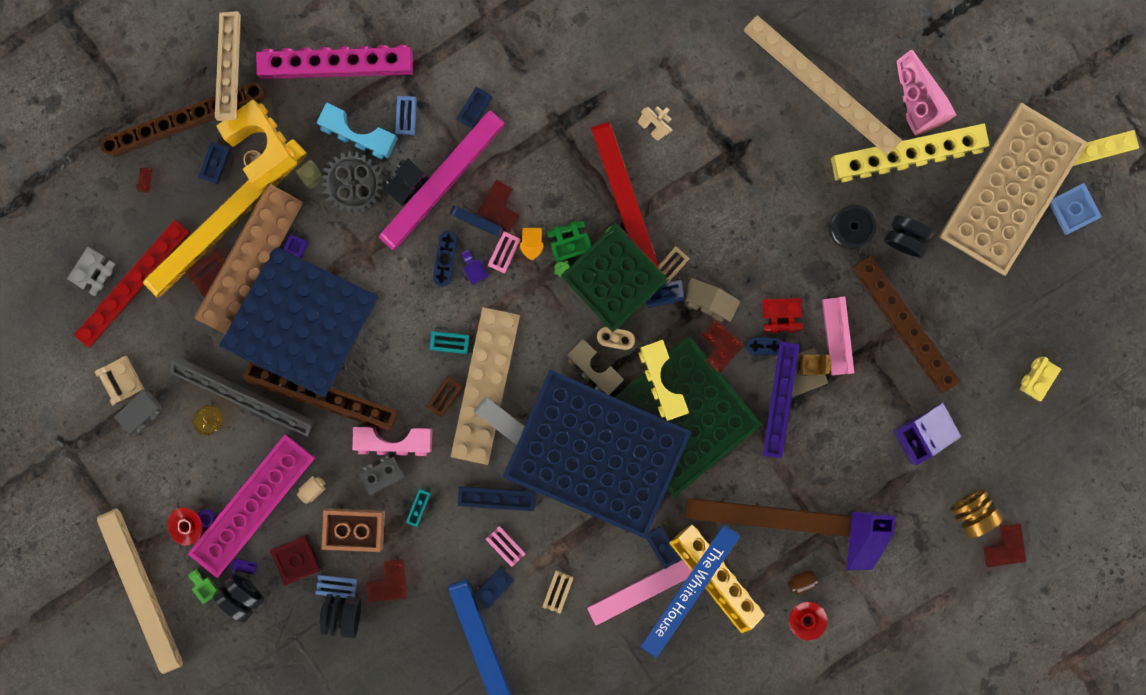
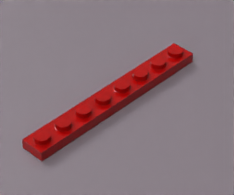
[74,220,191,348]

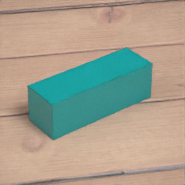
[406,488,431,527]

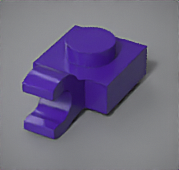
[461,250,489,285]

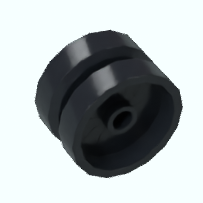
[829,205,876,249]
[884,215,934,258]
[213,573,264,623]

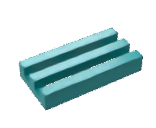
[429,331,470,354]

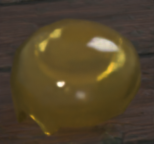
[192,405,224,436]

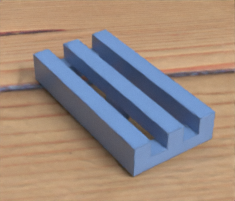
[395,96,417,136]
[316,574,357,598]

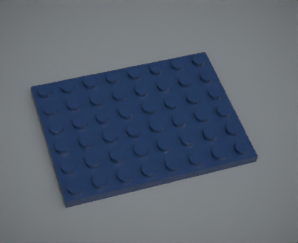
[503,369,691,538]

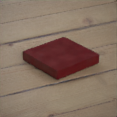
[270,535,321,586]

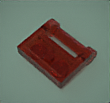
[185,248,226,298]

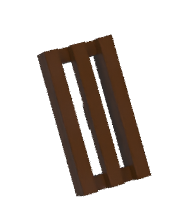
[426,375,463,418]

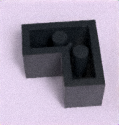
[384,158,428,207]

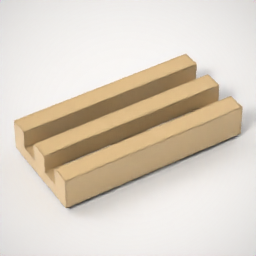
[659,246,690,284]
[542,570,574,614]

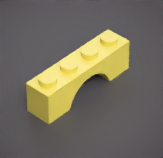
[638,340,689,421]

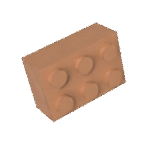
[322,508,385,552]

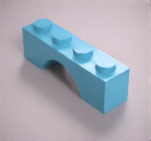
[317,102,398,160]

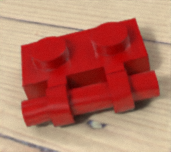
[762,298,803,334]

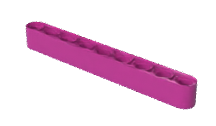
[379,111,505,251]

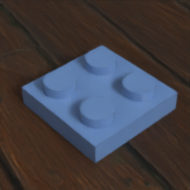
[1049,183,1102,235]

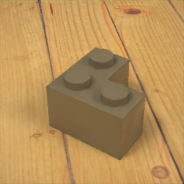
[685,278,740,322]

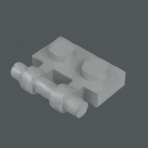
[67,247,115,296]

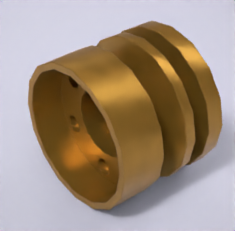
[950,489,1003,539]

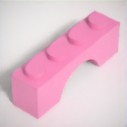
[352,426,432,456]

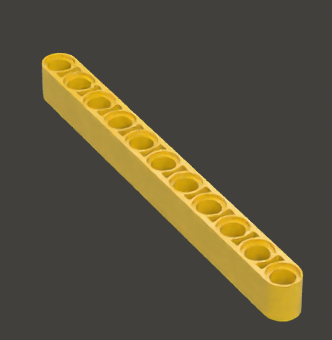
[143,139,307,298]

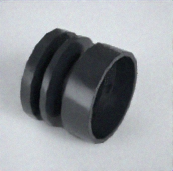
[320,594,361,639]

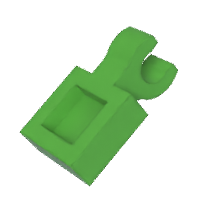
[188,569,218,604]

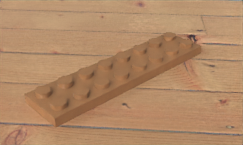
[194,183,304,334]

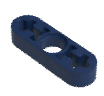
[449,205,503,237]
[433,231,457,287]

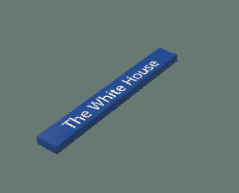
[641,525,740,658]

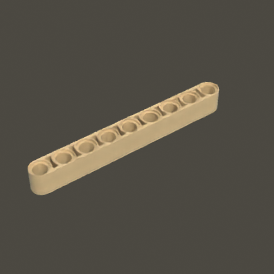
[97,509,183,674]

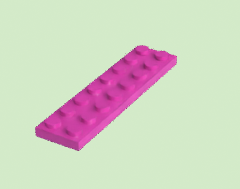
[188,434,316,578]

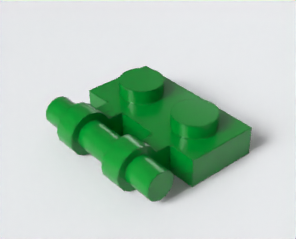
[547,220,591,263]

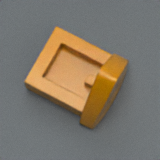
[520,228,543,260]

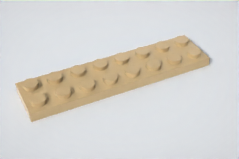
[451,307,520,465]

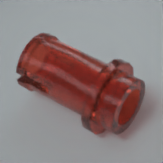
[136,168,153,193]

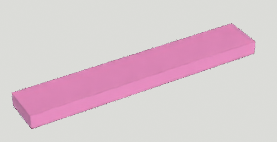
[587,559,692,625]

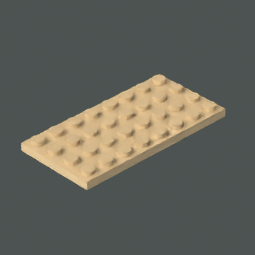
[939,103,1087,276]

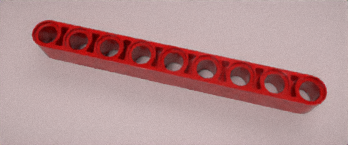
[591,121,660,269]

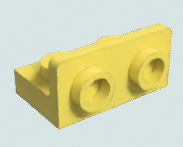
[1020,357,1061,401]

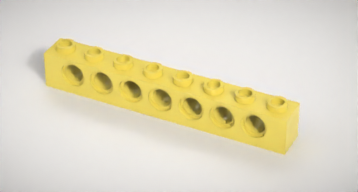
[831,123,990,183]

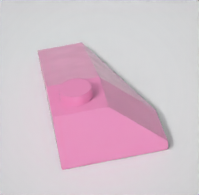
[896,50,957,136]

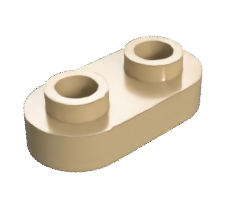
[597,327,635,350]

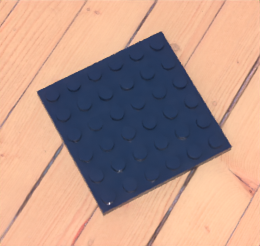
[219,247,378,398]

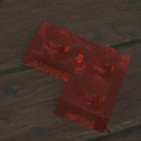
[477,179,520,232]
[702,320,744,373]
[983,523,1026,567]
[366,559,407,602]

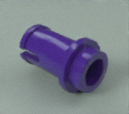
[231,558,257,575]

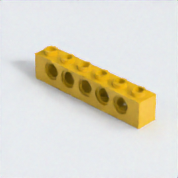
[669,524,765,633]

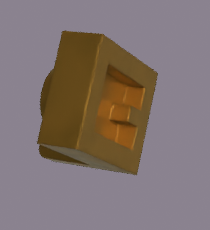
[800,355,831,376]

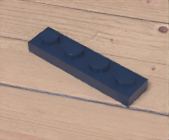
[458,486,536,511]

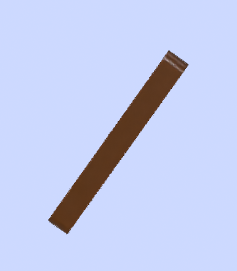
[100,82,266,157]
[685,498,852,537]

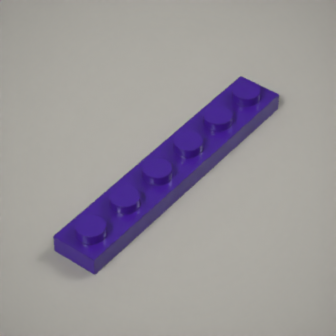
[763,341,799,458]

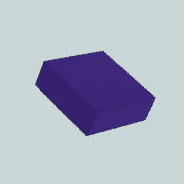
[283,234,309,259]

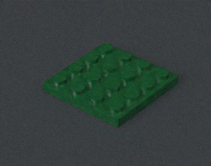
[561,223,669,333]

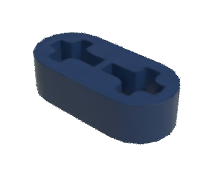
[746,337,781,355]

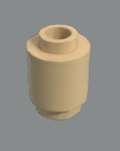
[297,476,326,504]

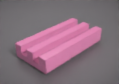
[488,231,521,274]
[486,526,526,567]

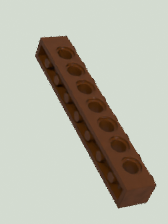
[851,256,961,393]
[243,362,398,433]

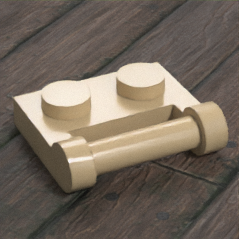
[95,356,145,406]

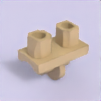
[638,106,673,141]

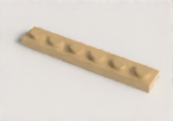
[215,11,241,121]

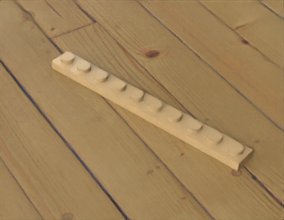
[744,15,901,156]

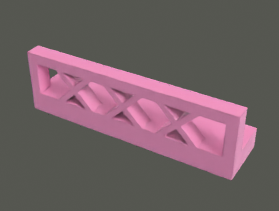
[822,296,854,375]

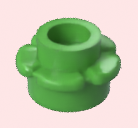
[554,260,570,278]

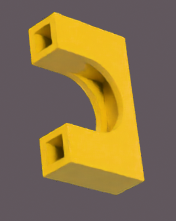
[216,99,297,190]

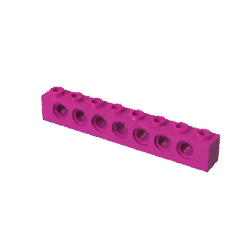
[256,45,413,79]

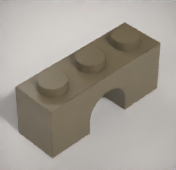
[567,339,624,395]

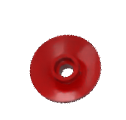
[168,507,202,546]
[789,602,828,641]

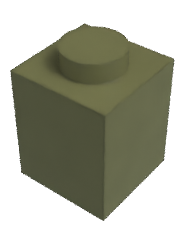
[296,160,324,190]

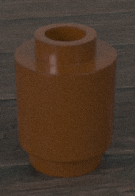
[788,570,818,595]

